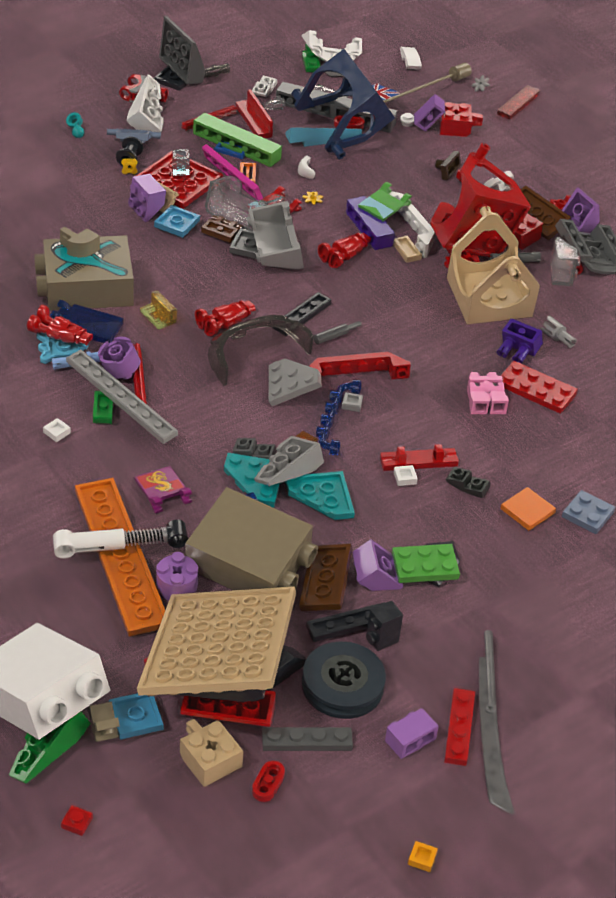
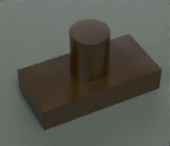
[435,151,461,180]

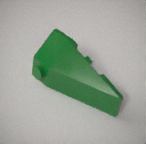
[9,711,91,784]

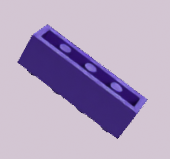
[346,196,395,250]

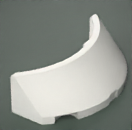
[302,30,362,62]

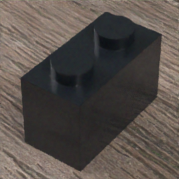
[366,600,403,651]

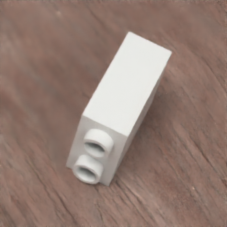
[0,623,111,739]

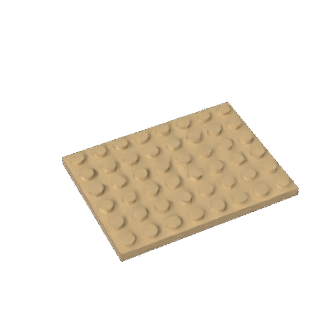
[137,587,296,696]

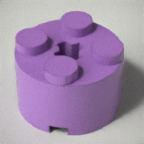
[98,337,141,379]
[156,552,198,601]

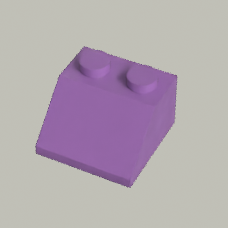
[562,187,600,233]
[352,539,403,591]

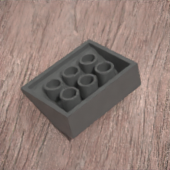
[159,16,205,85]

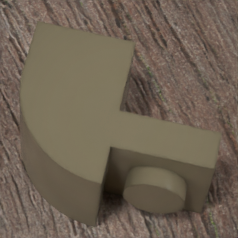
[60,227,100,257]
[87,702,120,742]

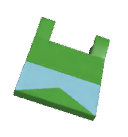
[358,182,412,221]

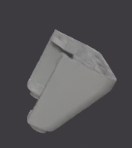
[247,201,304,270]

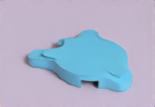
[37,333,88,364]

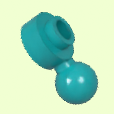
[66,112,84,138]

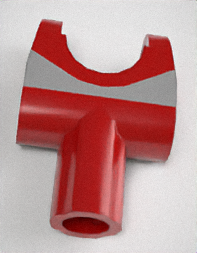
[119,74,168,102]

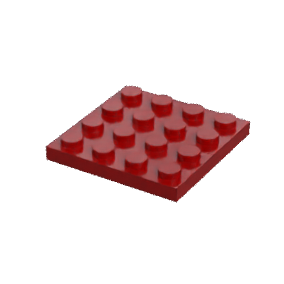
[136,150,223,209]

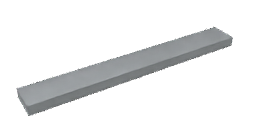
[66,350,178,444]

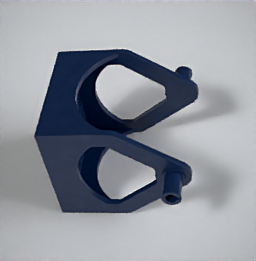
[291,49,395,159]

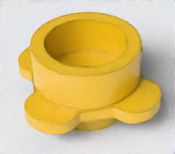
[121,159,138,174]

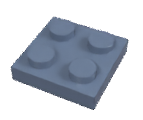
[562,490,615,534]

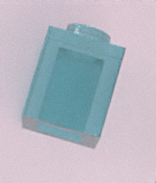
[172,149,190,176]

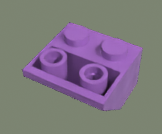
[128,174,166,222]

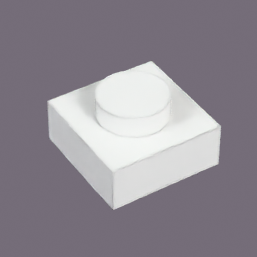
[43,418,71,442]
[394,465,417,486]

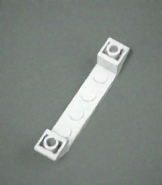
[378,189,435,258]

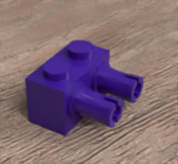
[497,318,543,364]

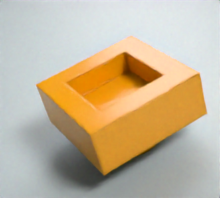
[408,841,438,872]

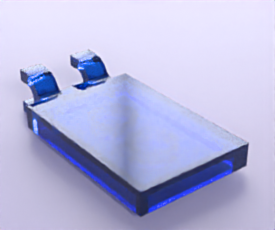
[50,300,124,343]

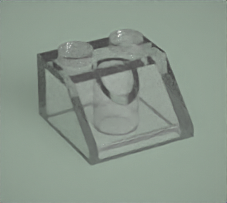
[550,237,580,286]

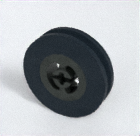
[302,641,386,719]

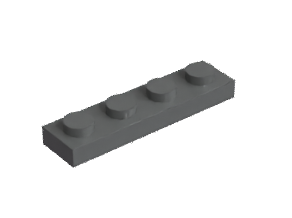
[262,727,353,751]

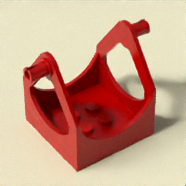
[430,143,531,257]

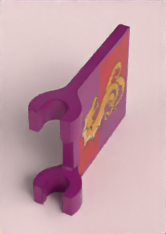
[134,466,192,514]

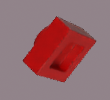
[61,805,93,836]

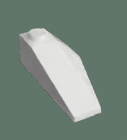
[126,74,164,132]

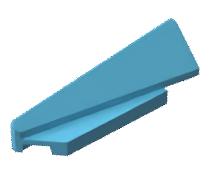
[285,128,362,147]

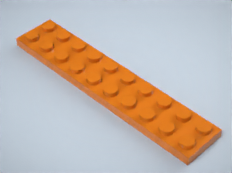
[75,478,165,637]

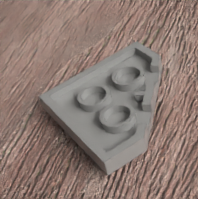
[269,358,322,406]

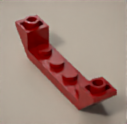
[309,352,411,379]

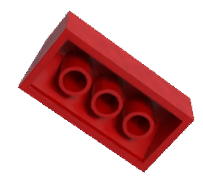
[180,690,276,727]

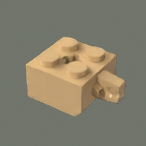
[180,719,243,787]

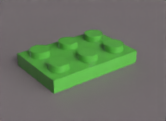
[392,544,460,583]

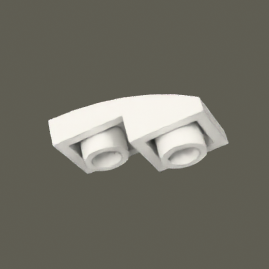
[400,47,422,70]
[252,75,277,97]

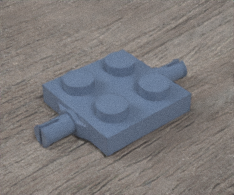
[107,128,161,143]

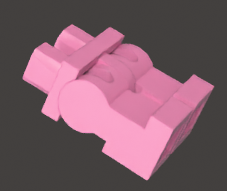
[467,372,509,414]

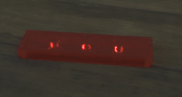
[497,85,540,120]

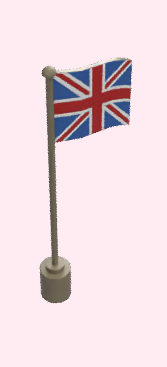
[372,62,471,103]

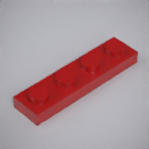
[444,688,475,766]

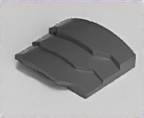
[555,219,616,274]

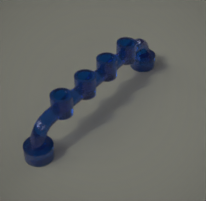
[316,379,362,455]

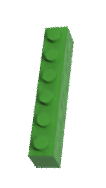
[193,113,282,167]

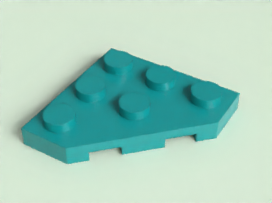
[224,453,280,508]
[285,471,355,520]

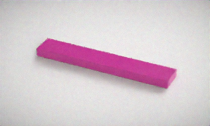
[202,144,263,201]

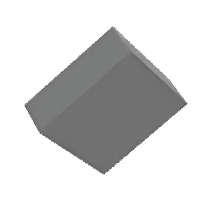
[342,392,363,412]

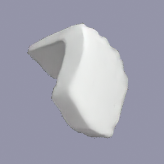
[298,155,316,180]

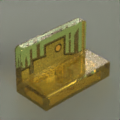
[140,290,177,330]

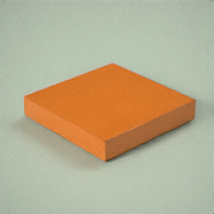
[500,487,556,531]

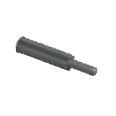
[313,321,362,345]

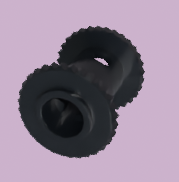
[116,136,144,168]

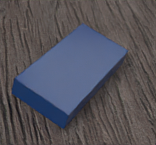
[214,140,245,159]

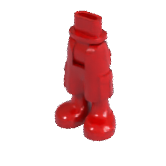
[318,233,371,268]
[195,300,256,336]
[27,304,93,345]

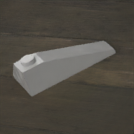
[254,436,324,486]

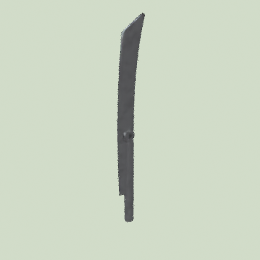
[479,630,515,814]

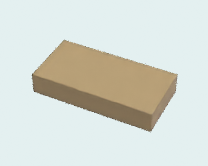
[393,236,422,263]

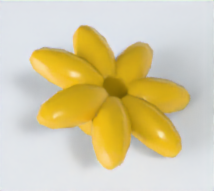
[302,192,323,205]

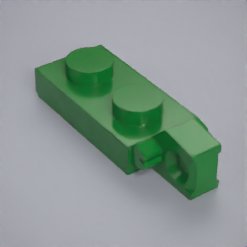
[302,44,321,72]
[93,391,113,424]

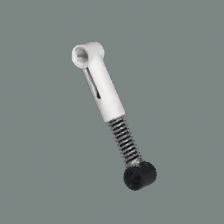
[53,519,188,559]

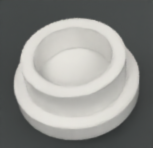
[400,113,415,127]

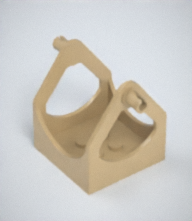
[447,206,540,324]

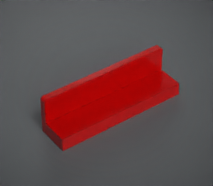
[236,89,273,139]

